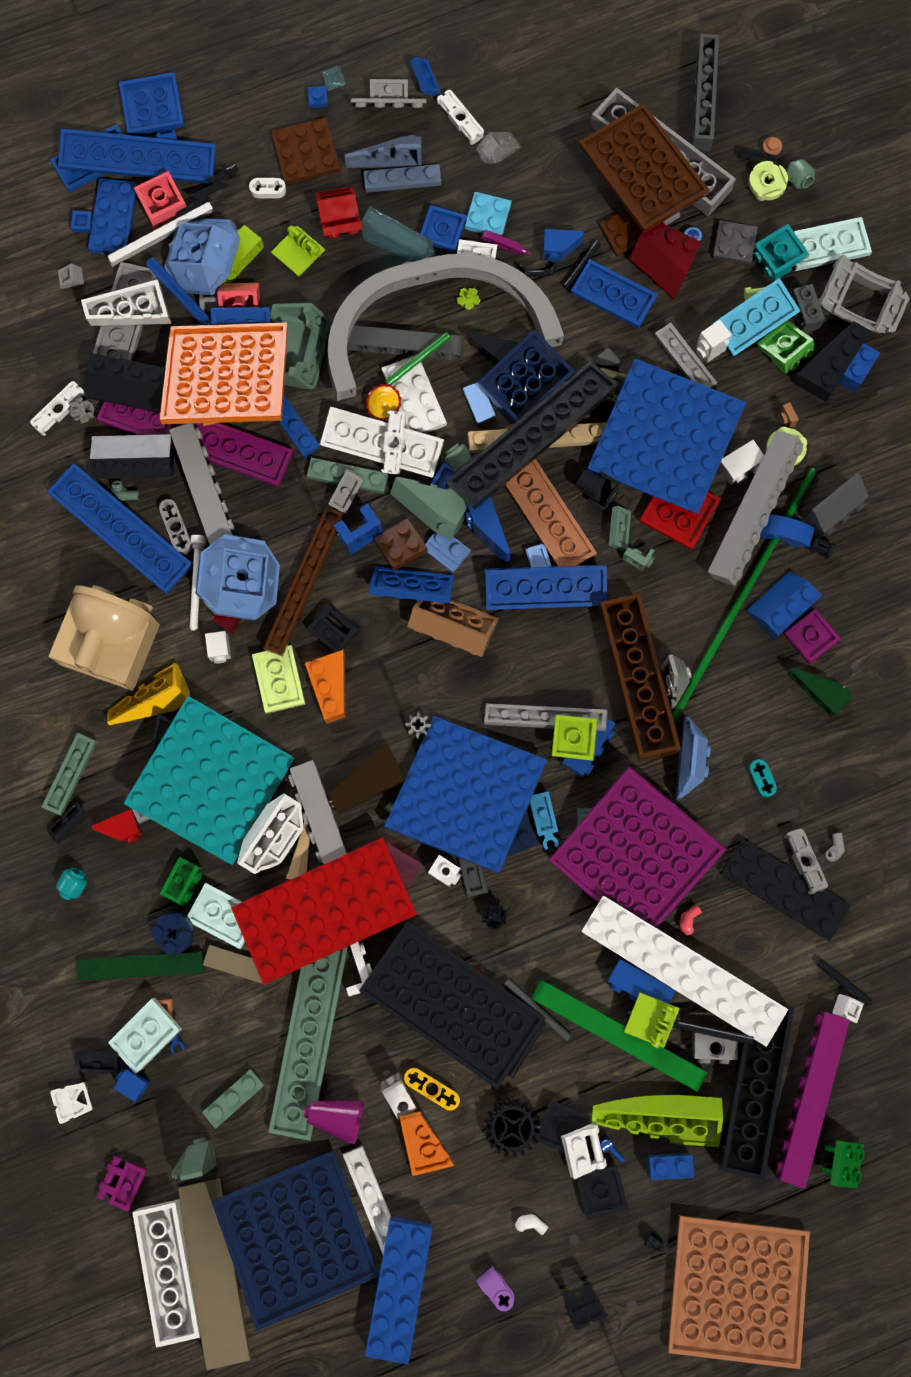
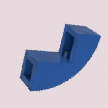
[760,515,815,547]

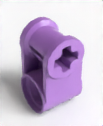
[476,1266,514,1311]

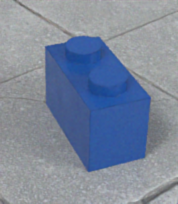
[839,343,880,393]
[647,1153,695,1180]

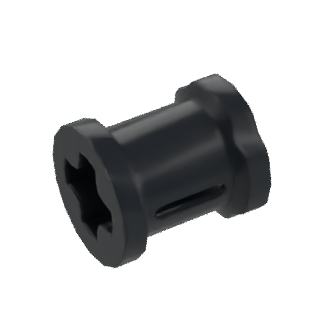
[809,535,836,559]

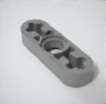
[159,499,192,555]

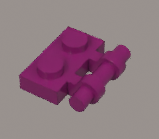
[96,1155,148,1212]

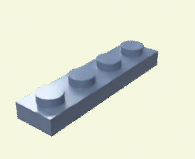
[364,164,441,192]

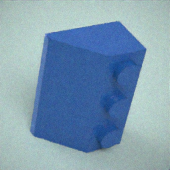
[746,572,822,640]

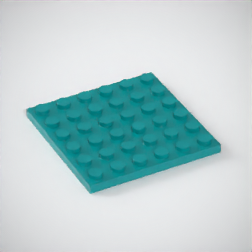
[123,696,295,865]

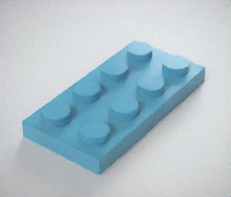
[712,278,800,356]

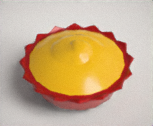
[366,383,401,421]

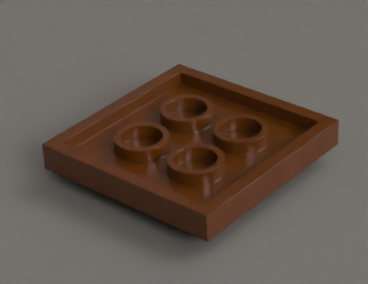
[271,118,340,185]

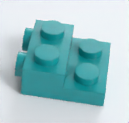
[753,224,809,280]

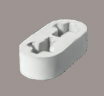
[249,178,286,198]

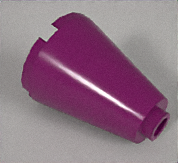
[304,1101,364,1144]

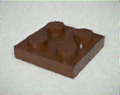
[599,210,642,257]
[374,518,428,571]

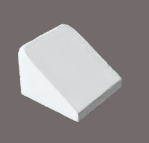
[832,994,864,1023]

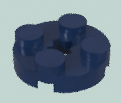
[151,912,194,955]

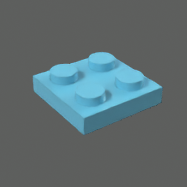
[465,192,512,236]

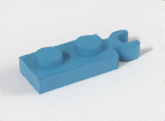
[530,791,559,850]

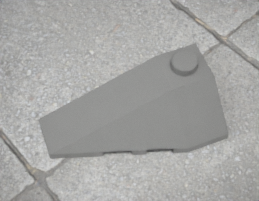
[660,654,692,710]

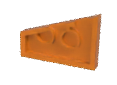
[399,1111,454,1176]

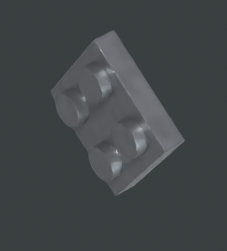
[712,220,758,266]

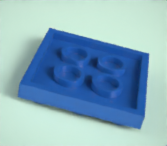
[119,72,185,136]

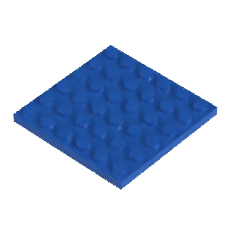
[587,359,746,515]
[384,716,547,874]

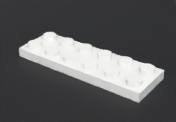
[320,406,444,478]

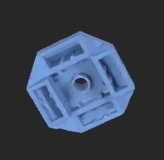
[164,218,240,295]
[195,534,280,621]

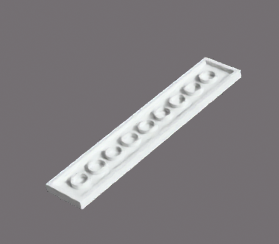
[581,896,788,1047]

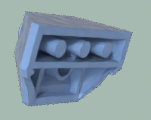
[675,716,711,800]

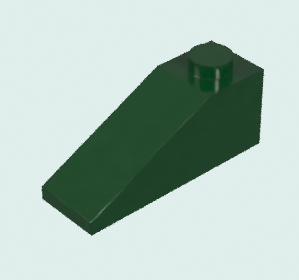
[787,668,853,717]

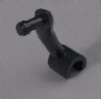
[518,263,557,277]

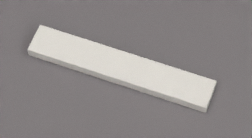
[108,202,213,267]
[343,1145,391,1254]

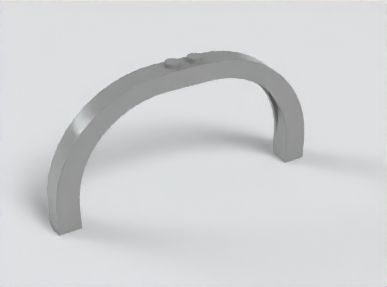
[328,254,564,401]

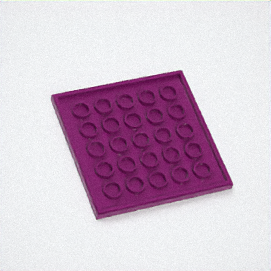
[549,766,727,928]

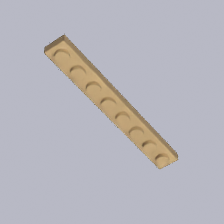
[467,422,607,453]

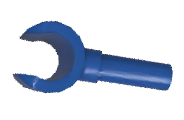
[600,1137,625,1163]

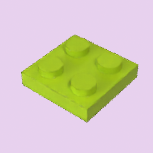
[552,714,598,761]

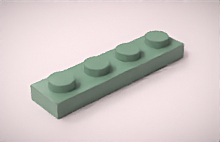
[307,458,388,494]
[42,733,97,816]

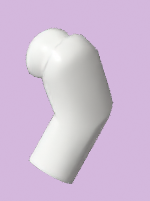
[515,1214,548,1235]

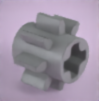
[69,397,94,423]
[405,712,431,739]

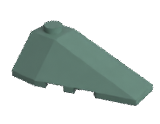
[390,477,468,540]
[171,1137,217,1181]

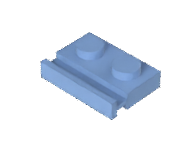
[425,532,471,573]

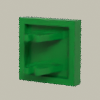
[822,1140,865,1188]

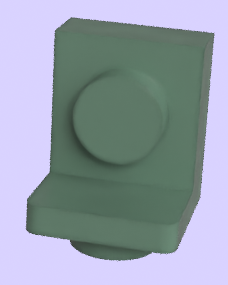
[622,547,655,571]

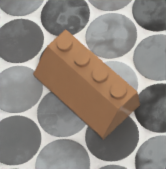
[407,599,499,657]

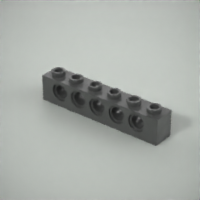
[692,34,719,151]

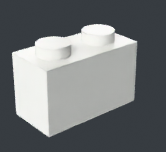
[695,320,732,363]
[719,440,764,486]

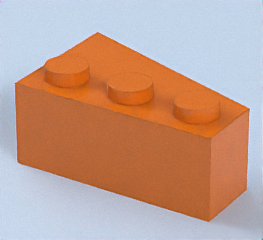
[305,650,346,724]

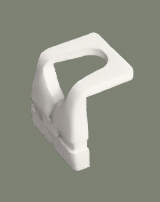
[50,1082,94,1124]

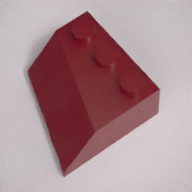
[629,223,701,301]

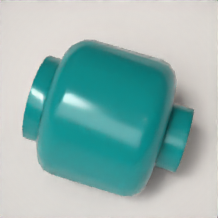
[56,868,87,900]

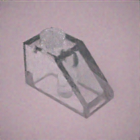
[476,132,521,164]

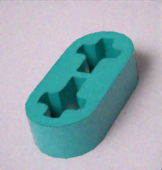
[748,759,777,798]

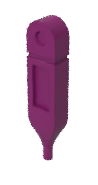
[481,230,531,255]

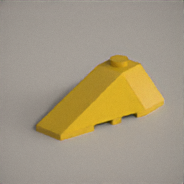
[107,663,190,725]

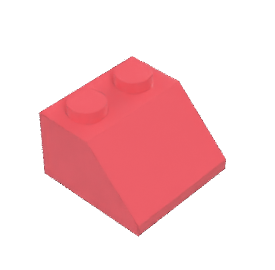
[217,283,261,307]

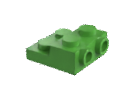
[757,321,814,373]

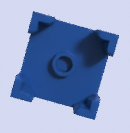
[334,504,383,555]

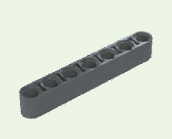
[328,325,463,360]

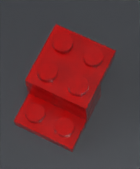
[316,186,362,238]

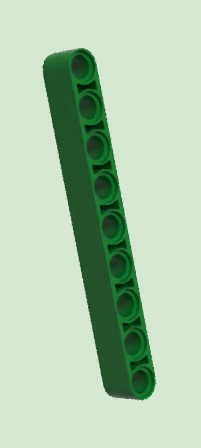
[531,980,707,1092]

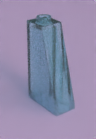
[361,206,436,262]

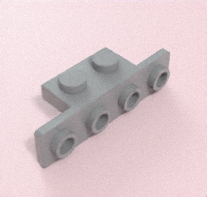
[350,79,427,108]

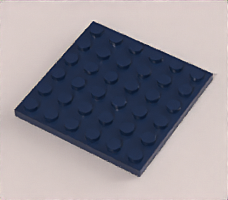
[211,1150,379,1331]

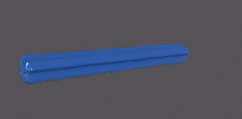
[146,257,212,325]

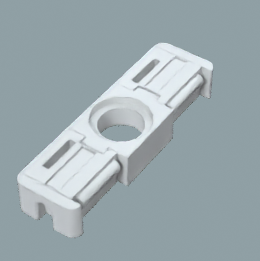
[437,90,484,145]
[30,381,85,436]
[381,411,406,474]

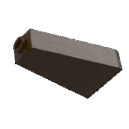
[328,744,405,814]

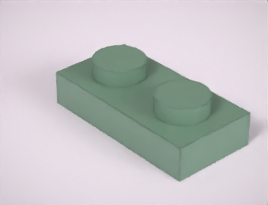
[609,506,631,551]

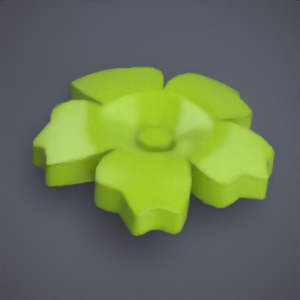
[457,288,481,310]

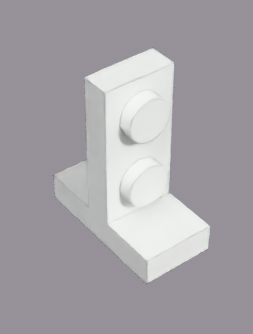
[346,942,372,997]

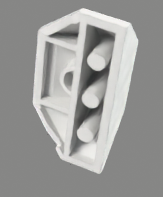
[237,793,304,874]

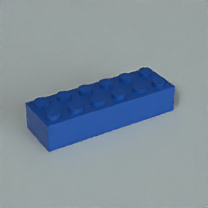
[365,1216,433,1365]

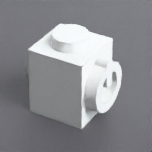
[428,855,461,887]

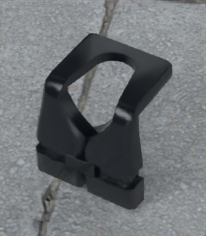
[563,1281,607,1330]

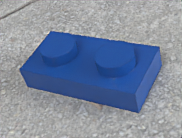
[410,57,440,97]

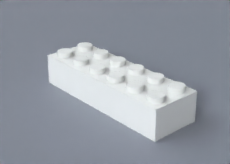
[132,1199,201,1348]

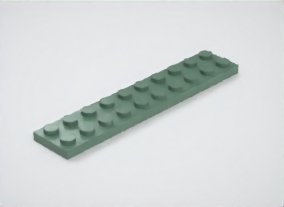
[268,947,348,1141]

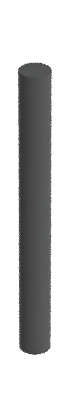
[503,979,572,1041]

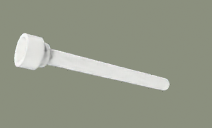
[190,535,207,631]

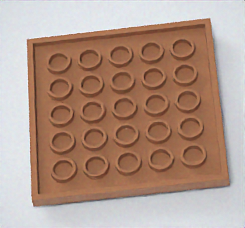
[667,1215,810,1369]

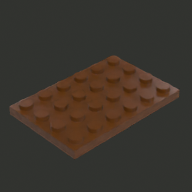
[579,103,710,233]

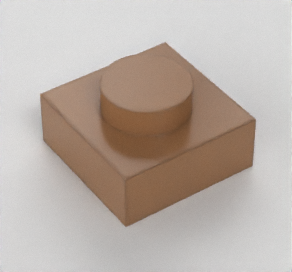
[779,402,799,428]

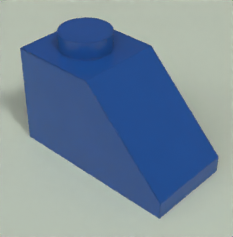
[543,229,584,262]

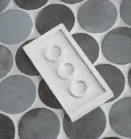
[382,354,447,434]

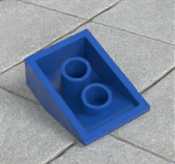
[465,497,510,564]

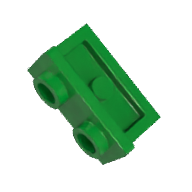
[160,857,203,906]

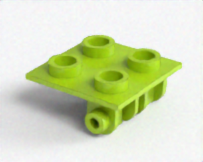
[271,225,325,276]
[624,992,680,1048]

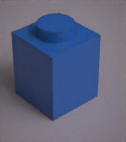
[114,1068,151,1102]

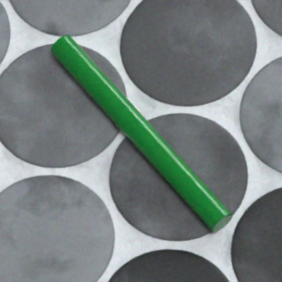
[385,332,451,386]

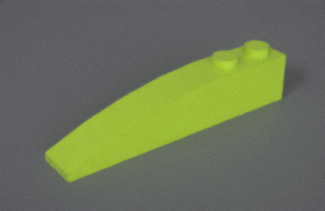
[592,1095,723,1147]

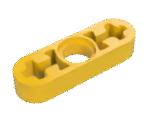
[404,1068,460,1110]

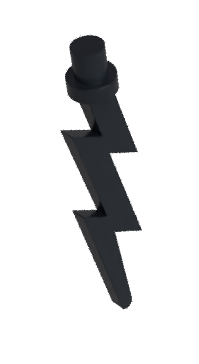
[177,164,238,217]

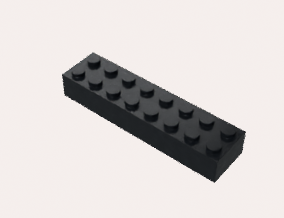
[717,1003,794,1180]

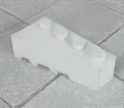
[81,280,171,326]

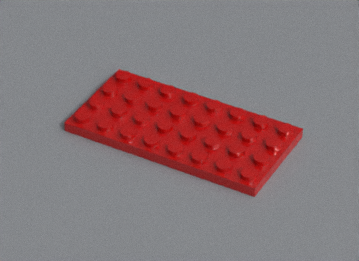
[231,837,418,985]

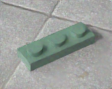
[202,1069,265,1129]

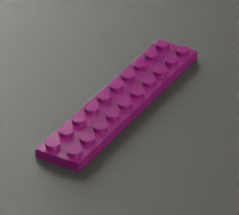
[97,402,294,487]

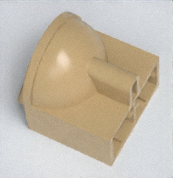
[48,585,160,691]

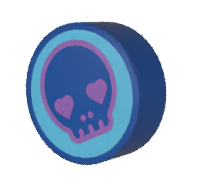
[684,227,703,241]

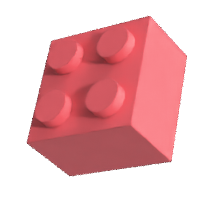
[134,171,187,230]

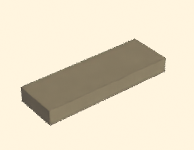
[203,945,263,984]

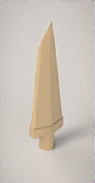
[286,822,310,880]

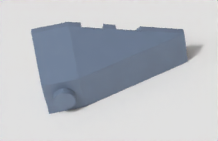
[345,135,422,168]

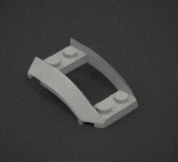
[818,254,910,333]

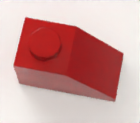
[92,810,143,844]

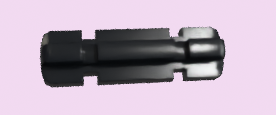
[739,147,776,165]

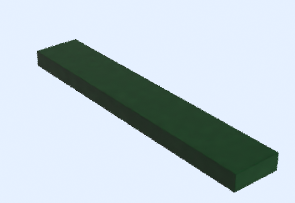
[77,952,204,981]

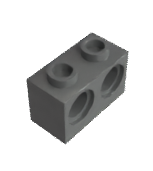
[791,284,825,333]

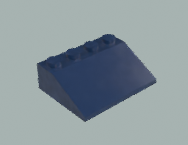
[478,329,575,425]

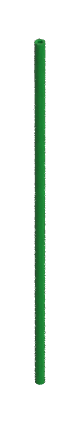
[672,468,818,724]

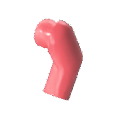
[679,904,702,935]

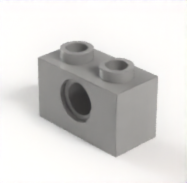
[692,1032,738,1064]

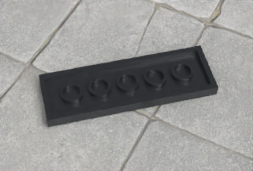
[721,839,851,941]

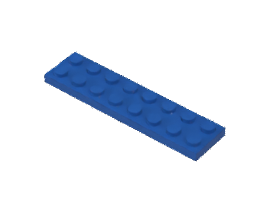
[58,128,216,184]
[47,463,193,594]

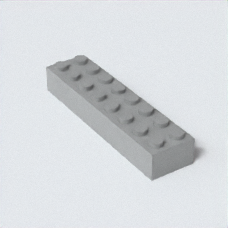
[590,88,736,217]

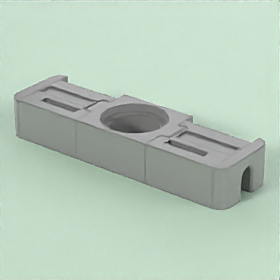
[784,829,828,894]

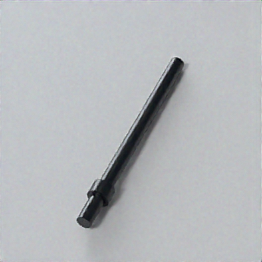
[627,1009,754,1045]

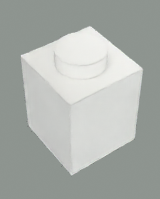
[205,631,231,663]

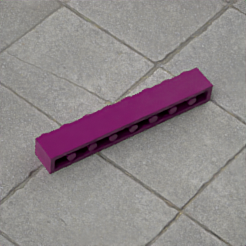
[775,1012,850,1189]

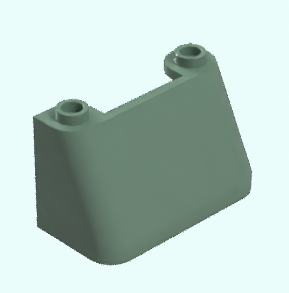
[271,303,330,389]

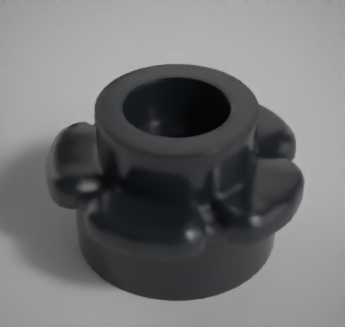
[643,1231,664,1252]

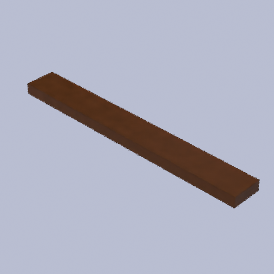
[263,507,345,657]

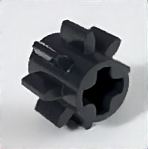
[482,903,507,929]

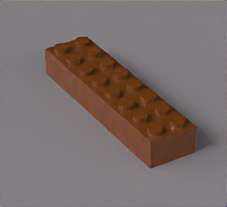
[599,593,681,763]

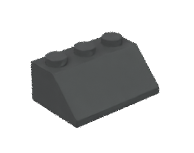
[804,473,869,538]

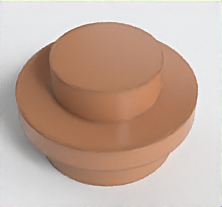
[763,137,782,155]

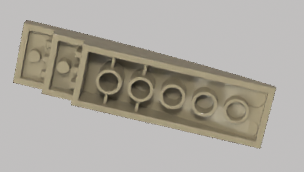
[178,1178,251,1370]

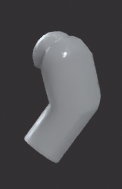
[825,833,845,862]

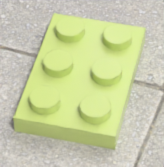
[252,645,305,714]

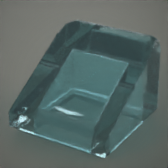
[321,65,346,91]

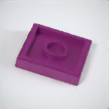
[783,608,841,664]

